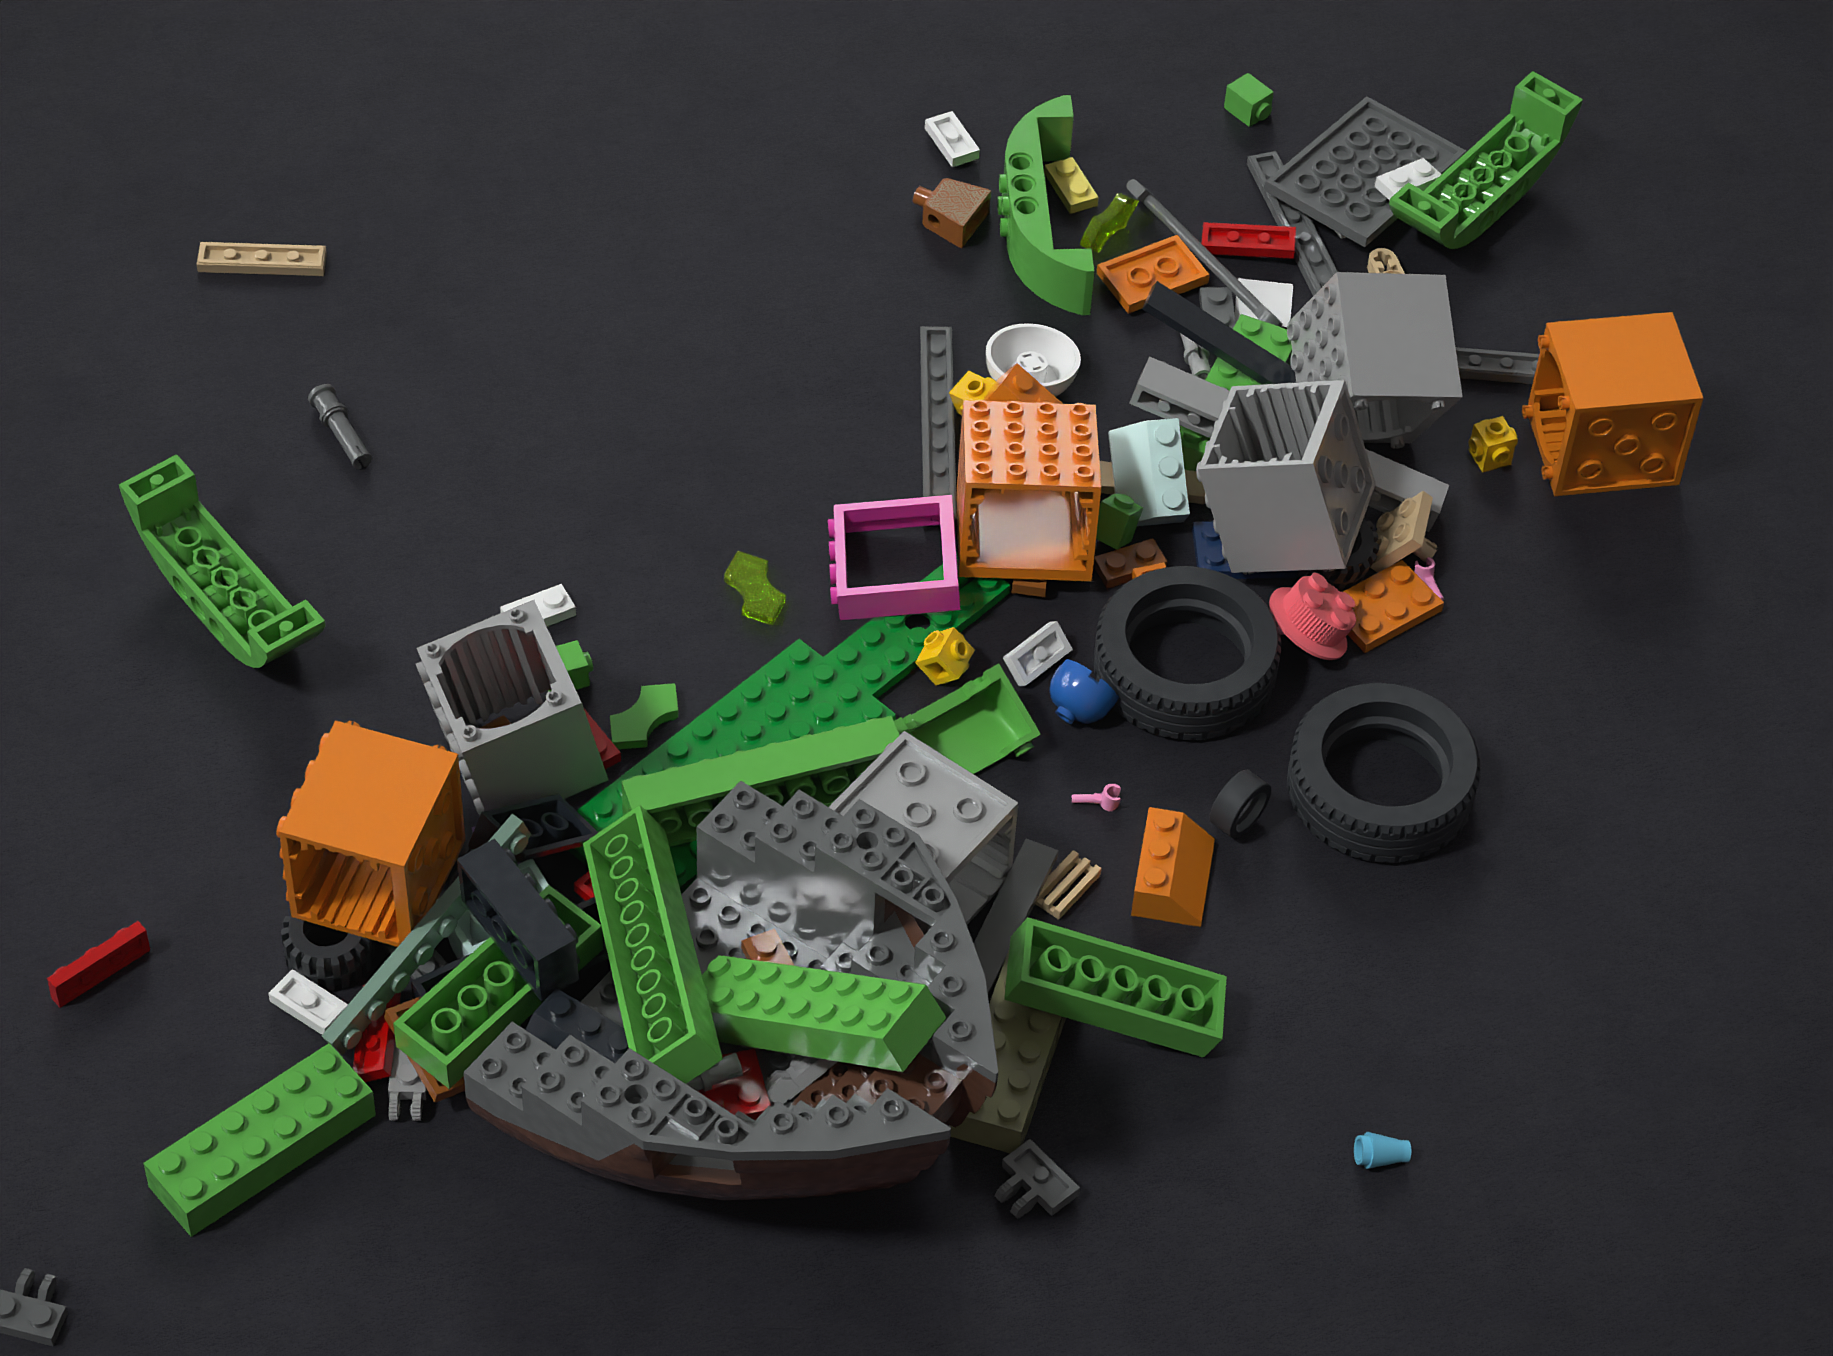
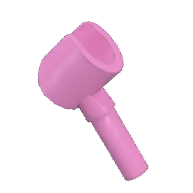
[1414,557,1444,601]
[1072,784,1121,811]

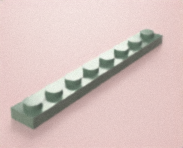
[322,814,531,1056]

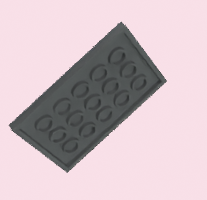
[1264,96,1466,247]

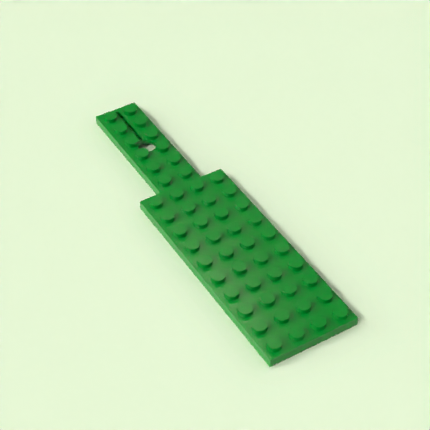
[567,552,1011,894]

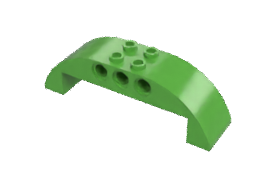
[1389,71,1583,249]
[997,95,1094,315]
[119,454,326,668]

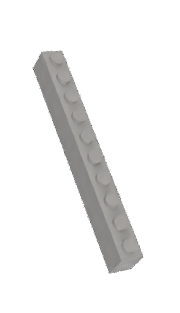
[1129,356,1449,532]

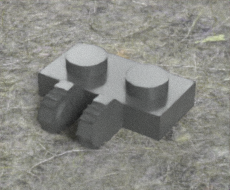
[994,1139,1080,1219]
[0,1268,68,1346]

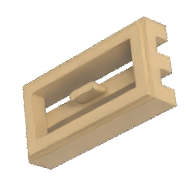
[1035,850,1102,919]

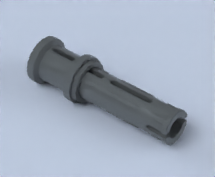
[308,384,372,469]

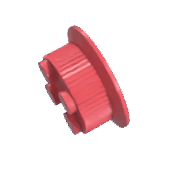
[1269,573,1357,660]

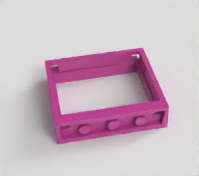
[828,495,960,620]

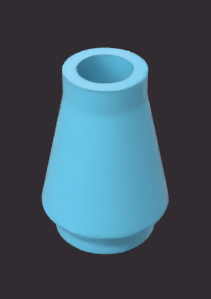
[1354,1132,1411,1169]

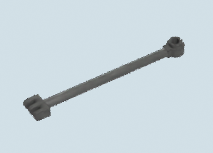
[1127,179,1283,327]

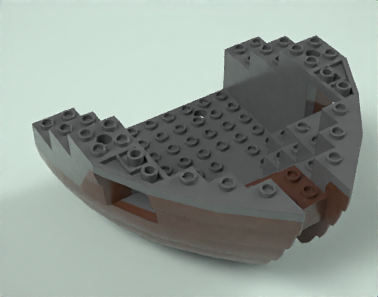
[464,781,999,1201]

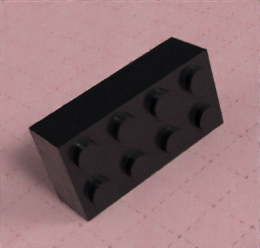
[457,838,580,1002]

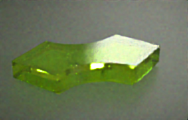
[1080,193,1139,253]
[724,551,786,625]

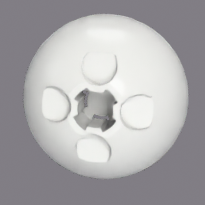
[986,324,1081,397]

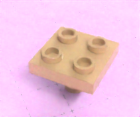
[1370,491,1437,573]

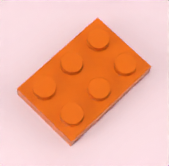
[1097,235,1209,314]
[1343,560,1444,653]

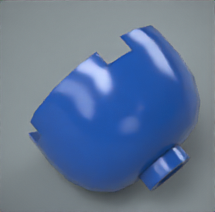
[1050,659,1119,724]

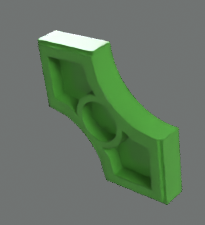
[610,684,678,749]

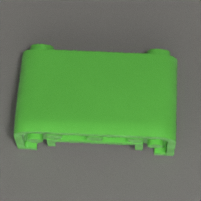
[894,664,1041,775]

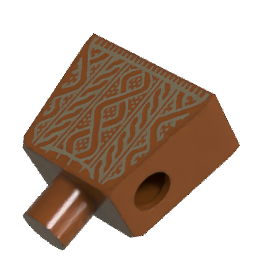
[913,178,991,248]

